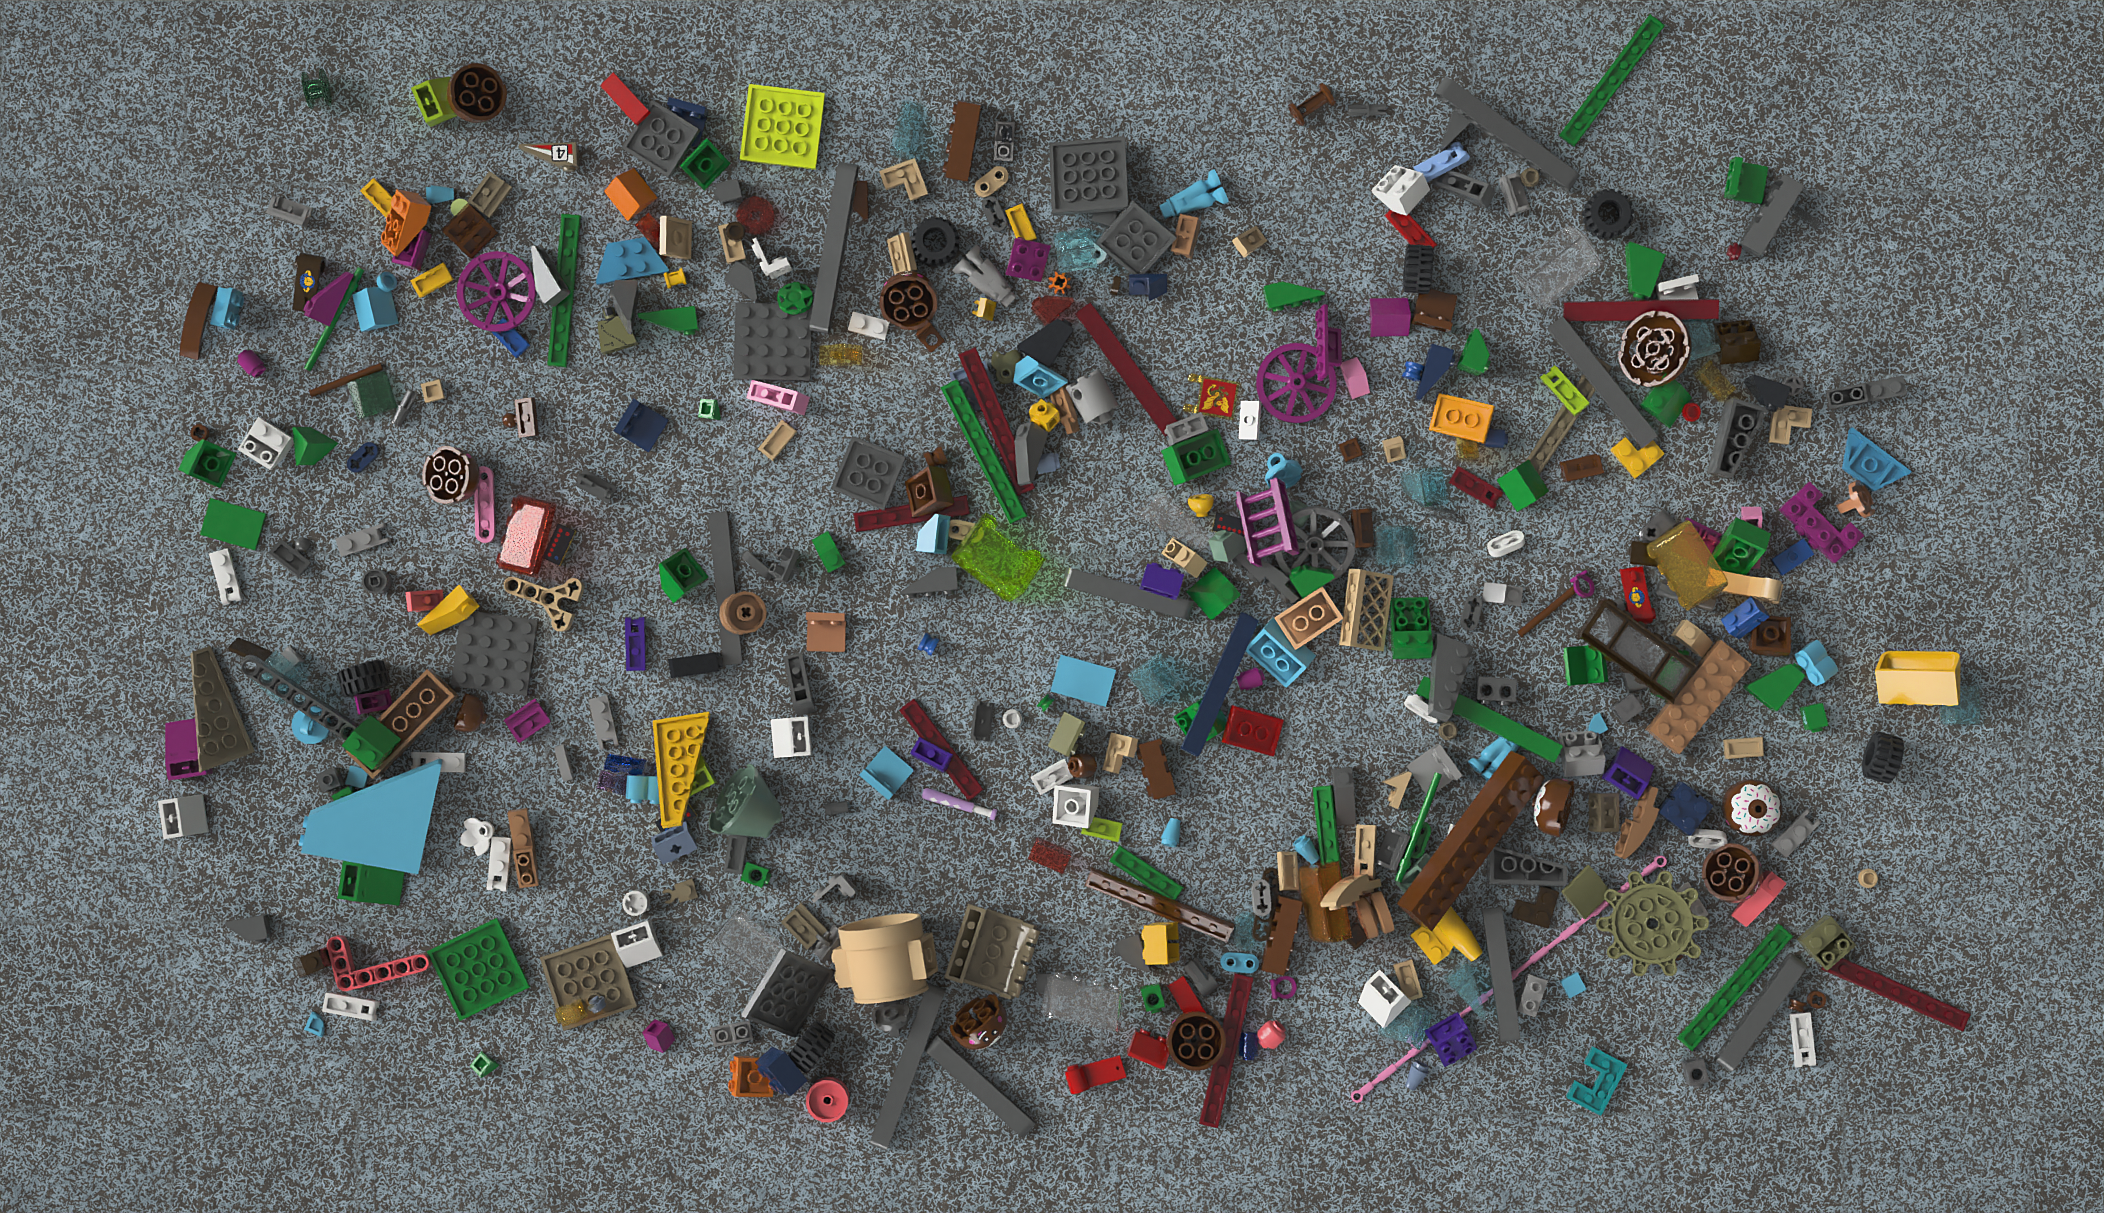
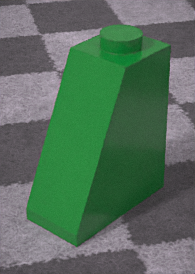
[1625,242,1666,300]
[1743,663,1806,712]

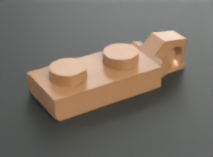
[1050,384,1080,435]

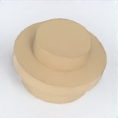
[1858,869,1878,888]

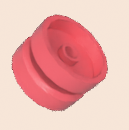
[806,1077,850,1122]

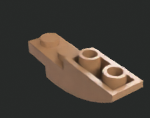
[1614,785,1659,859]
[507,808,539,888]

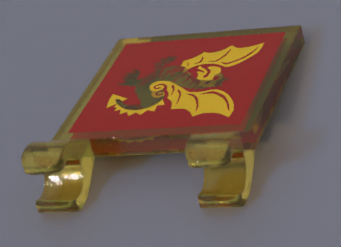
[1182,373,1240,420]

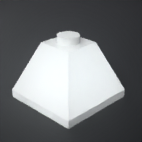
[1052,784,1099,828]

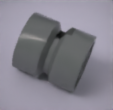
[362,569,393,594]

